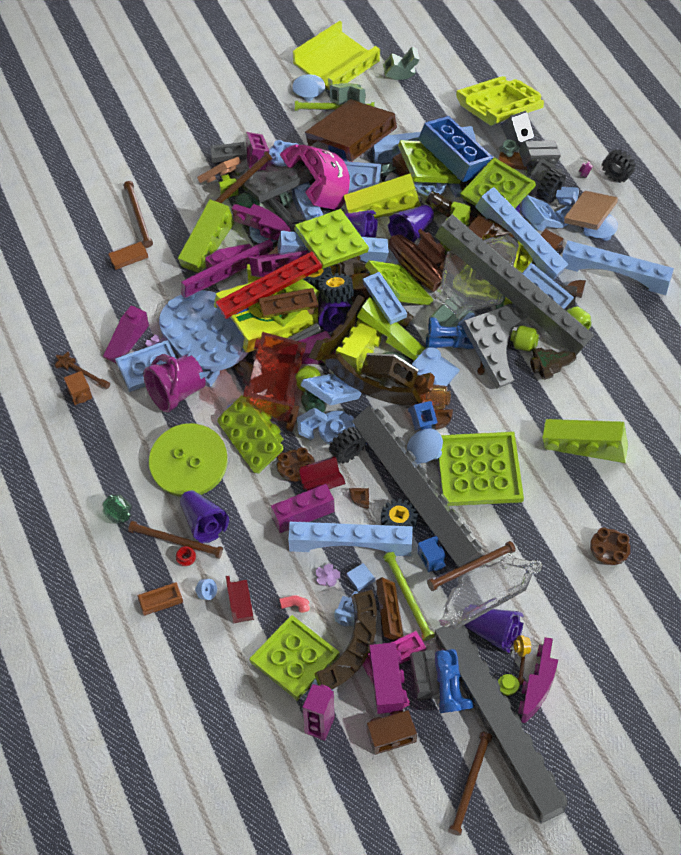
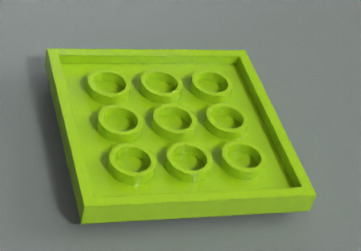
[438,432,524,506]

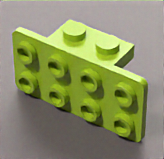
[217,395,284,474]

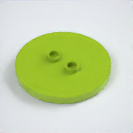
[149,423,228,497]

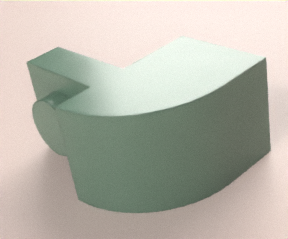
[383,47,420,80]
[330,83,366,105]

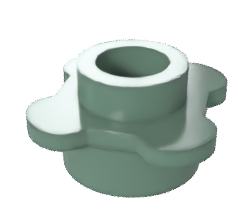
[499,140,519,157]
[381,163,396,176]
[279,191,293,209]

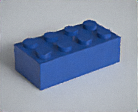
[418,116,493,182]

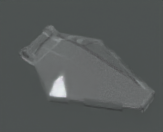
[432,234,519,321]
[439,554,542,629]

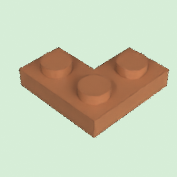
[197,157,241,183]

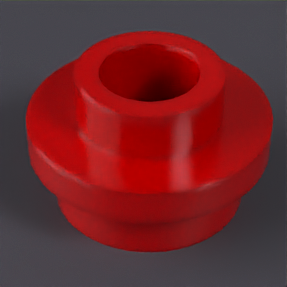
[176,546,196,566]

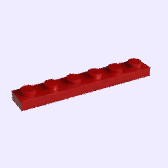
[216,252,322,319]

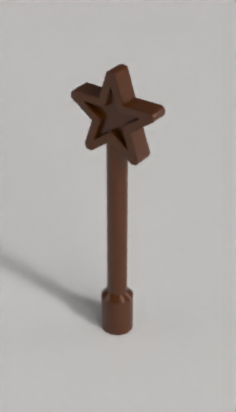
[55,351,110,389]

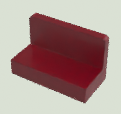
[298,457,346,492]
[225,575,254,624]

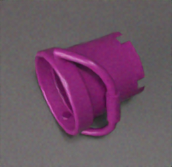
[143,354,206,412]

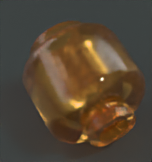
[422,384,451,410]

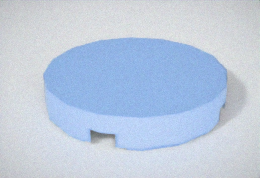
[319,411,357,444]

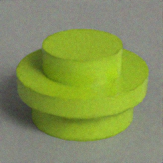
[498,674,519,696]

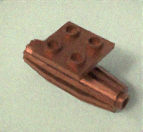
[388,229,447,293]

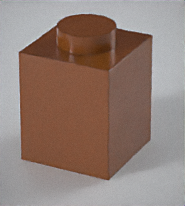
[64,371,92,405]

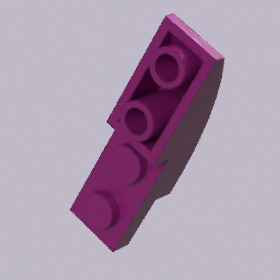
[231,204,291,241]
[518,637,559,723]

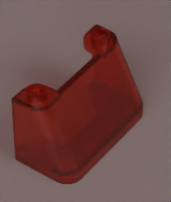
[243,332,307,423]

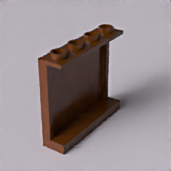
[305,99,397,162]

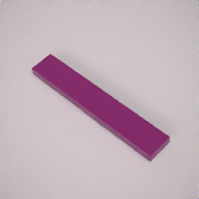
[181,239,273,298]

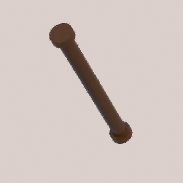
[215,151,273,203]
[123,181,153,248]
[128,521,223,559]
[427,541,516,591]
[448,732,493,836]

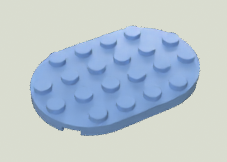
[159,290,248,371]

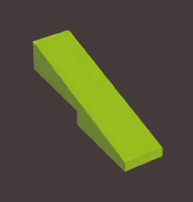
[357,298,425,361]

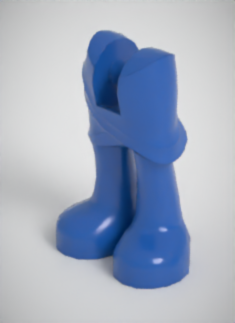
[425,317,474,349]
[435,649,474,713]

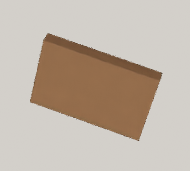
[564,190,618,230]

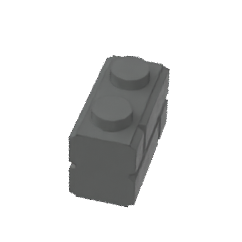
[519,141,561,168]
[410,650,440,701]

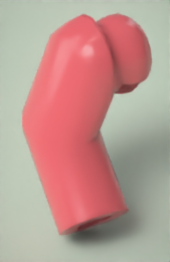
[279,595,310,613]

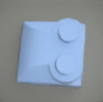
[521,195,565,231]
[412,348,460,396]

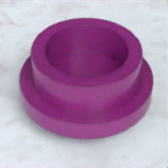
[578,161,593,178]

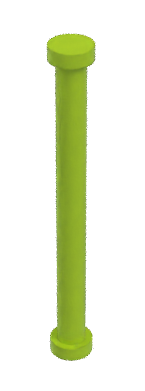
[295,101,375,111]
[383,552,434,641]

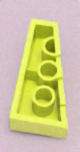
[344,173,421,218]
[336,319,382,375]

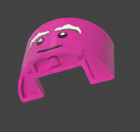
[280,145,350,210]

